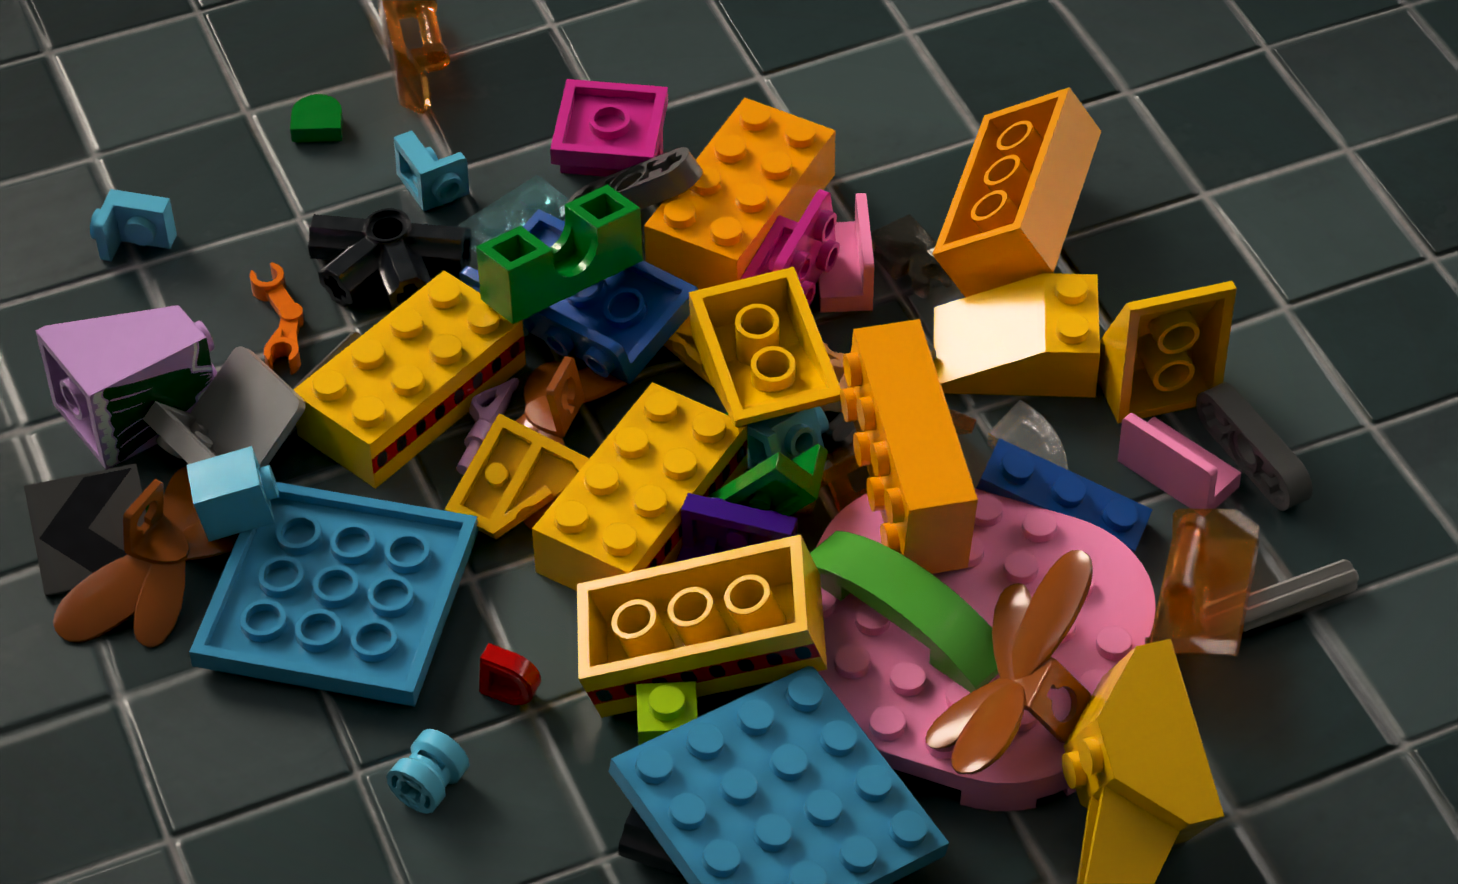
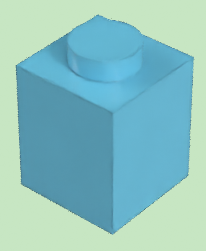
[186,446,279,542]

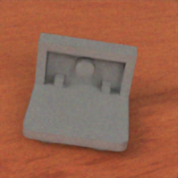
[143,346,306,467]

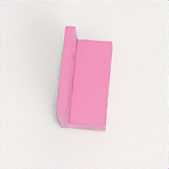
[817,193,874,313]
[1118,413,1241,518]

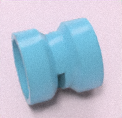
[386,729,470,814]

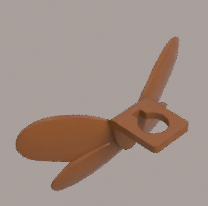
[516,356,627,530]
[53,466,239,647]
[925,550,1093,774]

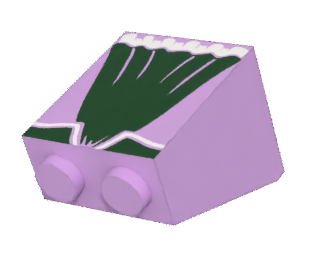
[35,305,218,469]

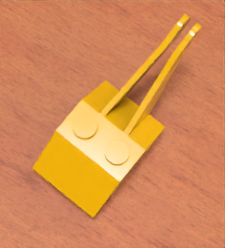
[1062,639,1224,884]

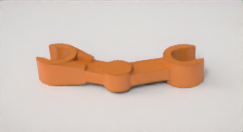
[249,262,304,375]

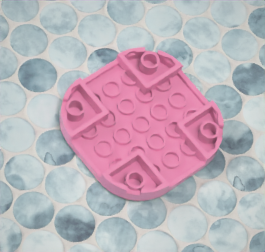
[773,488,1156,811]

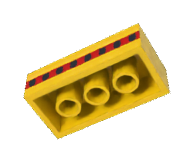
[293,270,526,489]
[532,382,748,591]
[577,534,827,718]

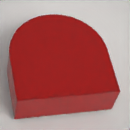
[479,643,541,705]

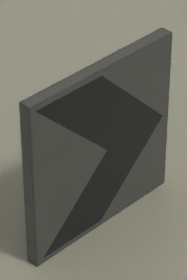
[24,463,146,596]

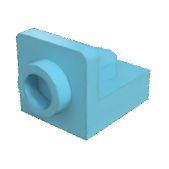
[394,130,469,212]
[90,189,177,261]

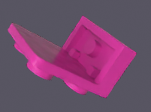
[740,189,840,307]

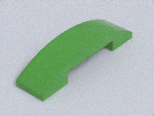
[810,531,999,693]

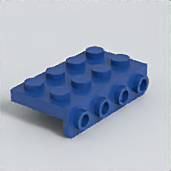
[459,209,698,385]

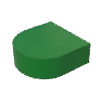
[290,94,343,142]

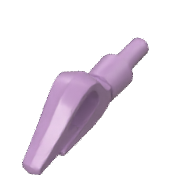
[456,378,519,475]

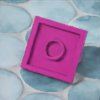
[550,79,668,177]

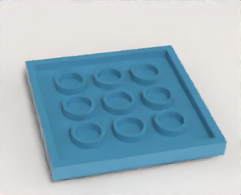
[189,482,479,706]
[608,666,949,884]

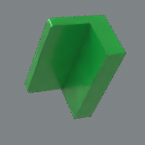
[707,444,828,516]

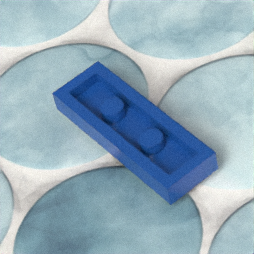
[976,438,1153,553]

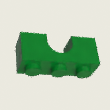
[476,184,643,324]

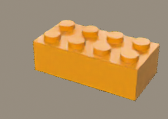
[932,87,1101,297]
[644,97,836,290]
[840,319,978,574]

